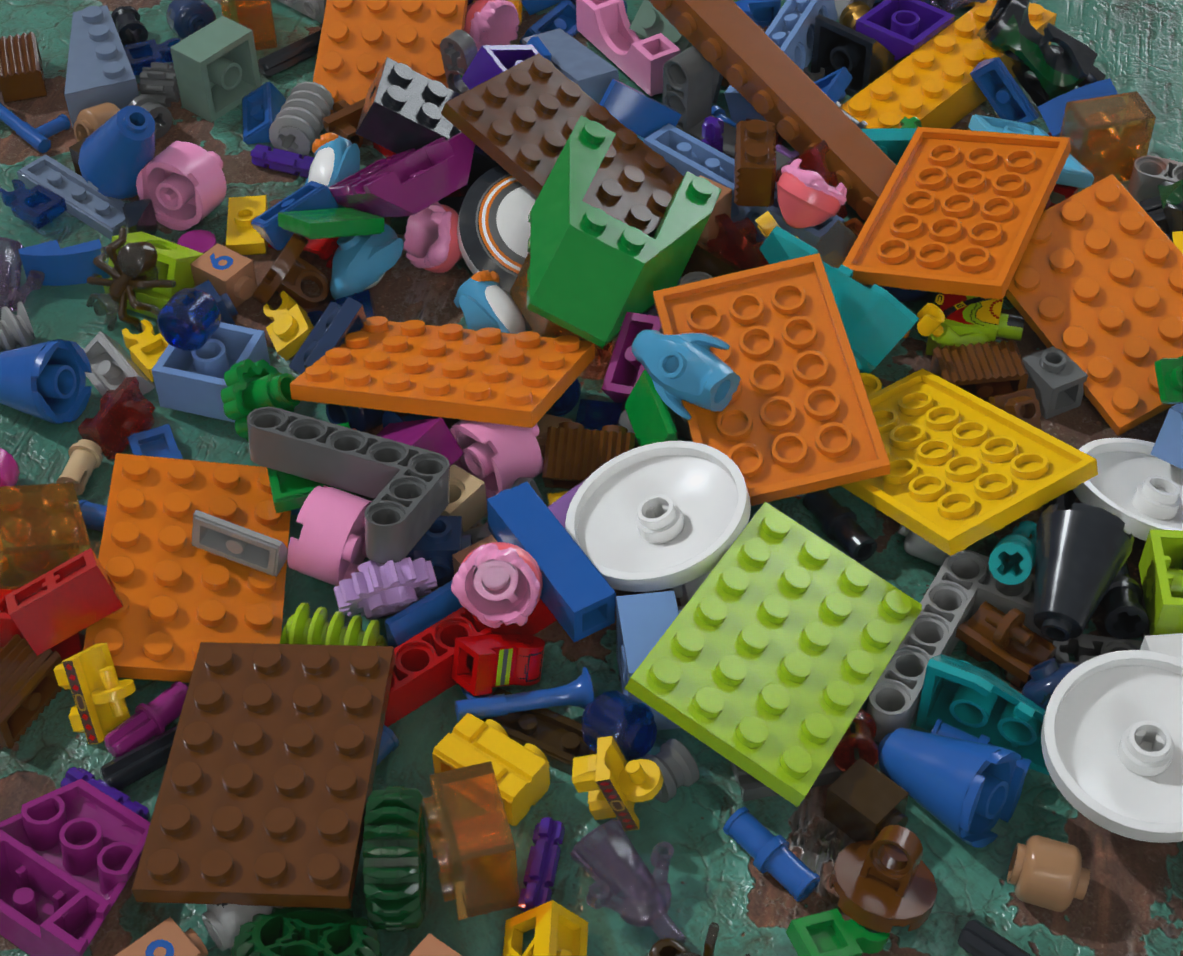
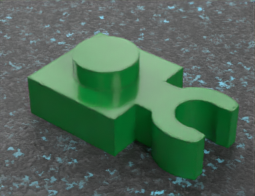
[786,908,890,956]

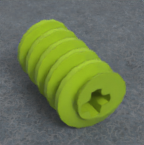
[280,602,387,646]

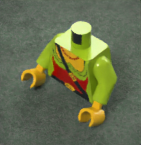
[917,292,1025,355]

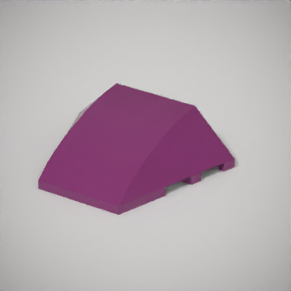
[328,132,475,217]
[0,779,150,956]

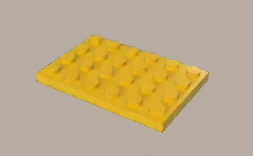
[841,368,1098,556]

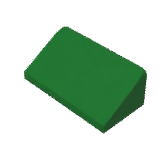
[625,370,678,447]

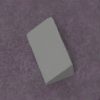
[83,331,155,408]
[192,510,288,577]

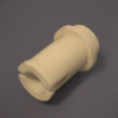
[57,439,103,496]

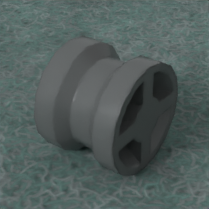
[128,94,173,139]
[641,739,700,803]

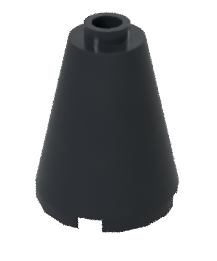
[1033,503,1134,642]

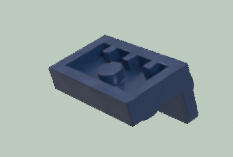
[289,297,367,375]

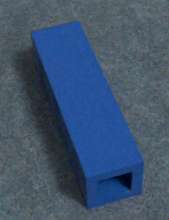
[487,481,616,642]

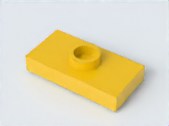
[226,195,268,255]

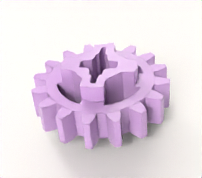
[333,557,438,620]

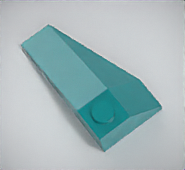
[759,226,919,373]
[916,654,1050,776]

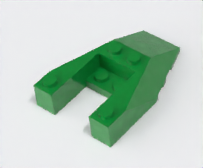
[527,115,722,348]

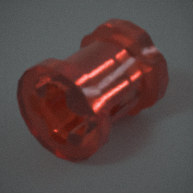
[833,709,878,772]

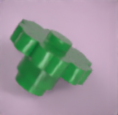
[220,359,300,442]

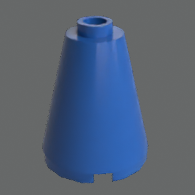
[78,105,155,199]
[0,339,92,424]
[877,728,1025,848]

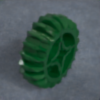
[363,786,428,932]
[231,907,382,956]

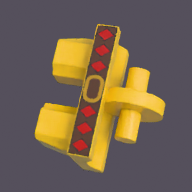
[53,642,136,744]
[572,736,664,831]

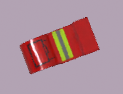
[451,633,545,696]

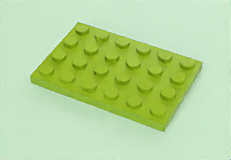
[624,502,922,807]

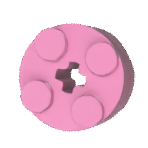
[136,141,227,231]
[449,420,544,502]
[287,485,372,586]

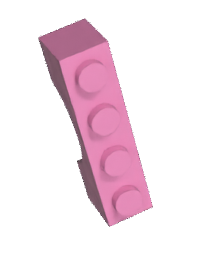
[576,0,681,97]

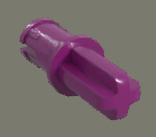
[104,681,188,759]

